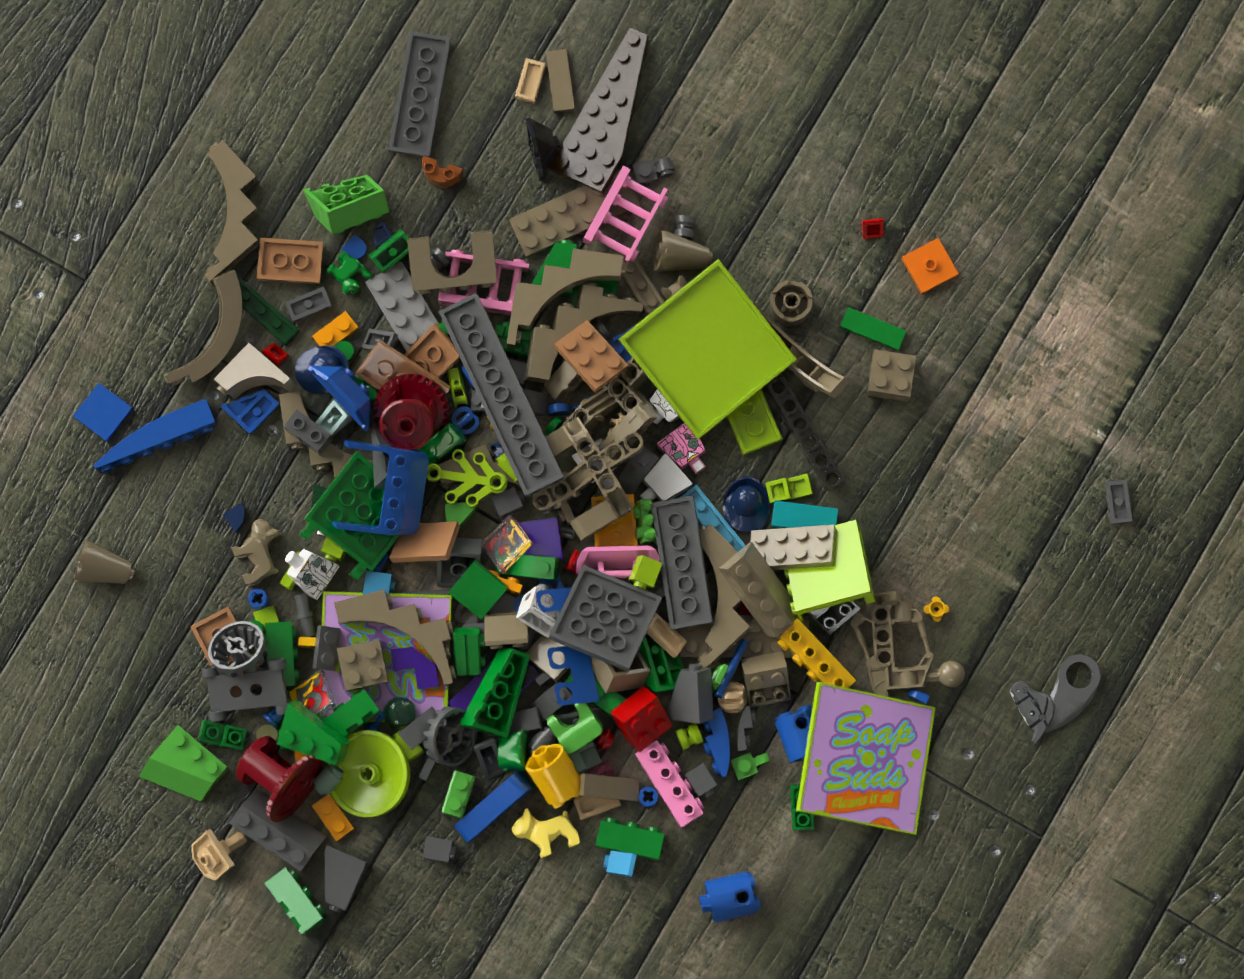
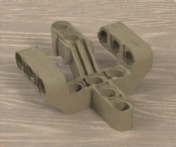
[544,358,657,460]
[533,417,644,541]

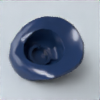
[295,345,348,393]
[722,476,770,532]

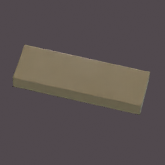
[546,49,575,113]
[580,774,639,802]

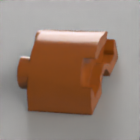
[422,156,464,189]

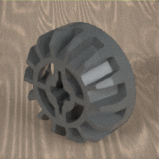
[208,621,268,678]
[423,706,477,766]

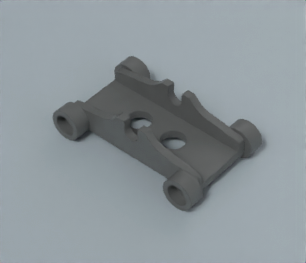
[201,658,290,721]

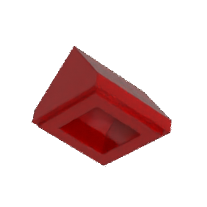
[861,218,884,239]
[262,343,289,368]
[564,550,581,576]

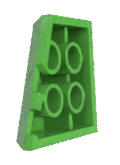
[303,175,389,234]
[138,725,230,802]

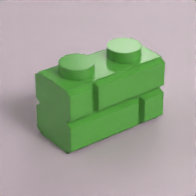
[441,770,476,819]

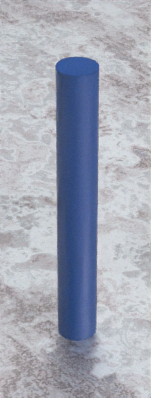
[714,639,749,698]

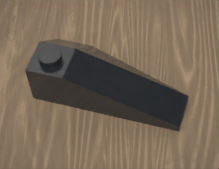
[526,118,560,181]

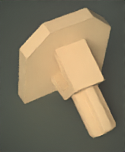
[191,829,247,881]

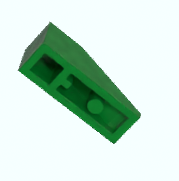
[495,552,560,579]

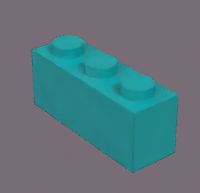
[770,500,838,529]

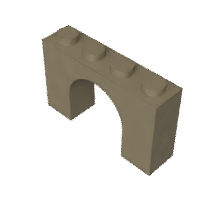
[407,230,497,294]

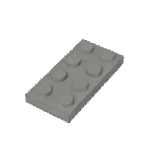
[365,261,439,352]

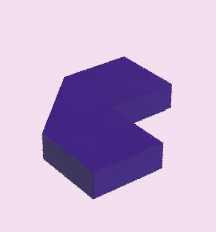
[391,647,439,689]

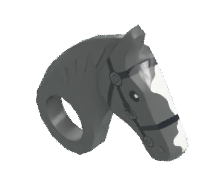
[1010,654,1101,744]

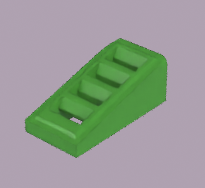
[711,664,729,694]

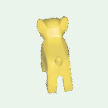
[512,808,580,859]

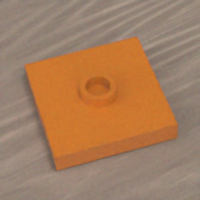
[901,238,959,295]

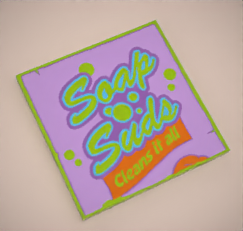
[318,591,452,723]
[796,682,936,835]

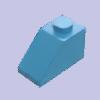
[363,571,396,595]
[603,851,636,879]

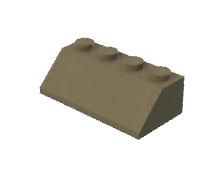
[718,542,797,637]

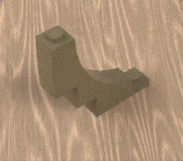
[205,140,260,286]
[507,248,627,349]
[437,444,575,526]
[698,524,751,668]

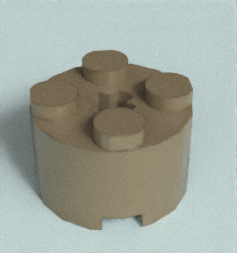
[770,280,813,327]

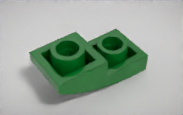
[198,720,247,751]
[790,784,814,830]

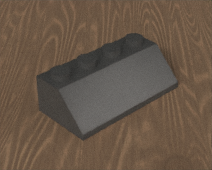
[229,789,327,873]

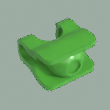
[547,703,603,754]

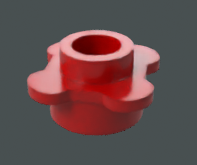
[596,729,614,750]

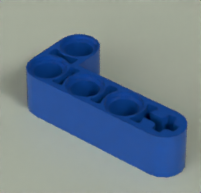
[454,771,535,843]

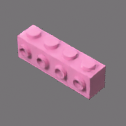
[635,740,704,828]

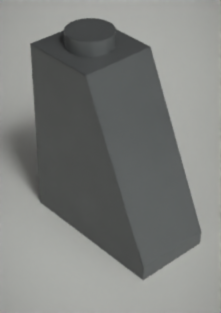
[667,664,713,724]
[325,845,368,913]

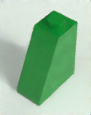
[531,240,577,298]

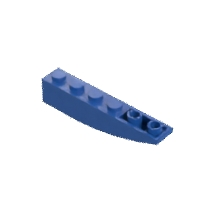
[94,399,217,473]

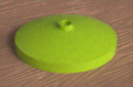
[328,730,410,817]

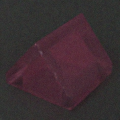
[588,760,615,777]

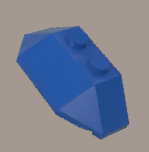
[308,365,371,432]

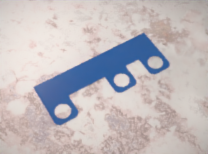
[536,587,599,705]

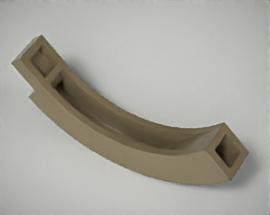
[163,270,242,385]

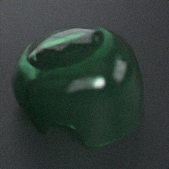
[382,697,417,729]

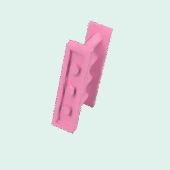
[583,165,669,265]
[438,250,530,316]

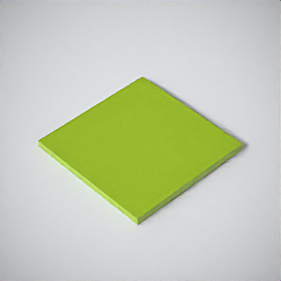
[618,259,797,439]

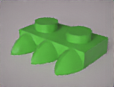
[633,499,656,545]

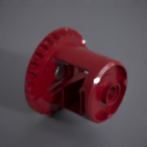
[373,374,450,450]
[236,736,323,823]

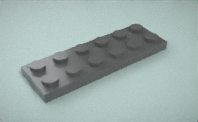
[388,31,451,158]
[652,495,714,630]

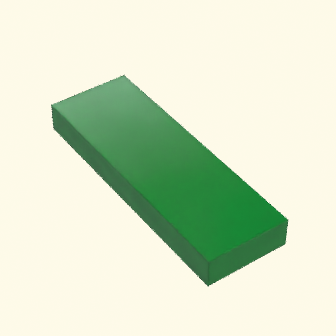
[840,307,906,351]

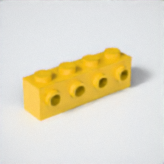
[777,618,856,688]

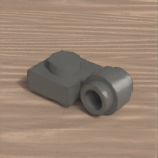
[633,157,675,185]

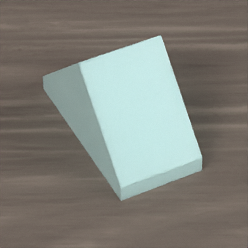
[315,399,352,437]

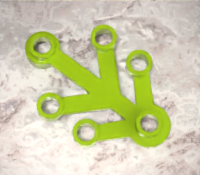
[426,449,508,508]

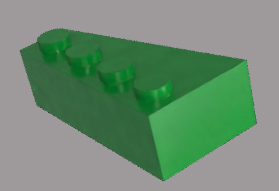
[459,648,530,738]

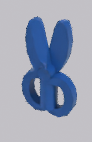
[452,406,479,434]

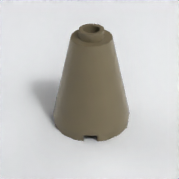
[653,230,712,272]
[73,540,135,584]

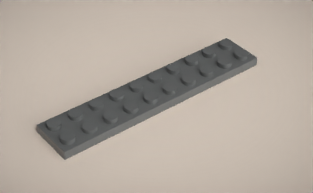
[438,293,565,498]

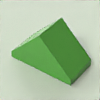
[445,502,479,530]

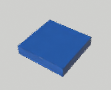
[73,383,133,442]

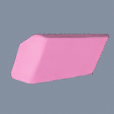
[576,546,660,579]

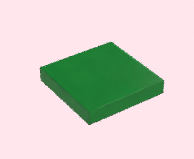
[448,560,509,619]

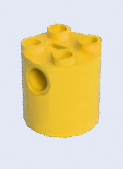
[525,744,581,808]

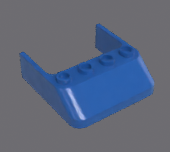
[332,440,429,535]

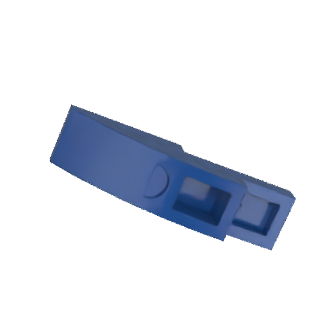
[703,708,730,779]

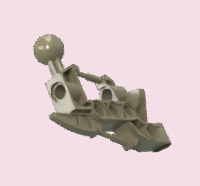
[850,566,965,697]

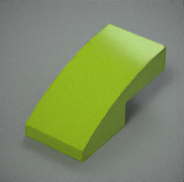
[765,473,814,504]

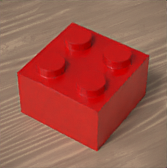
[610,686,673,752]

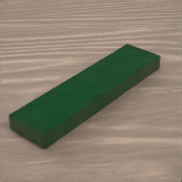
[237,275,300,346]

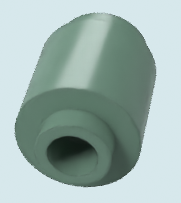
[313,764,345,795]

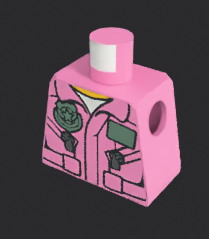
[657,423,706,474]

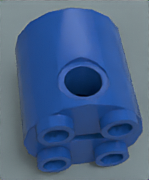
[775,704,812,764]
[699,871,761,924]

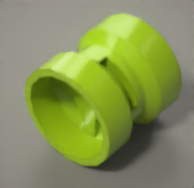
[675,723,703,750]

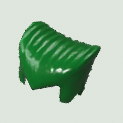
[497,730,527,772]

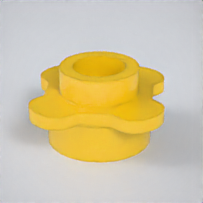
[923,596,949,622]

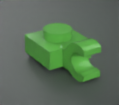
[730,752,770,781]

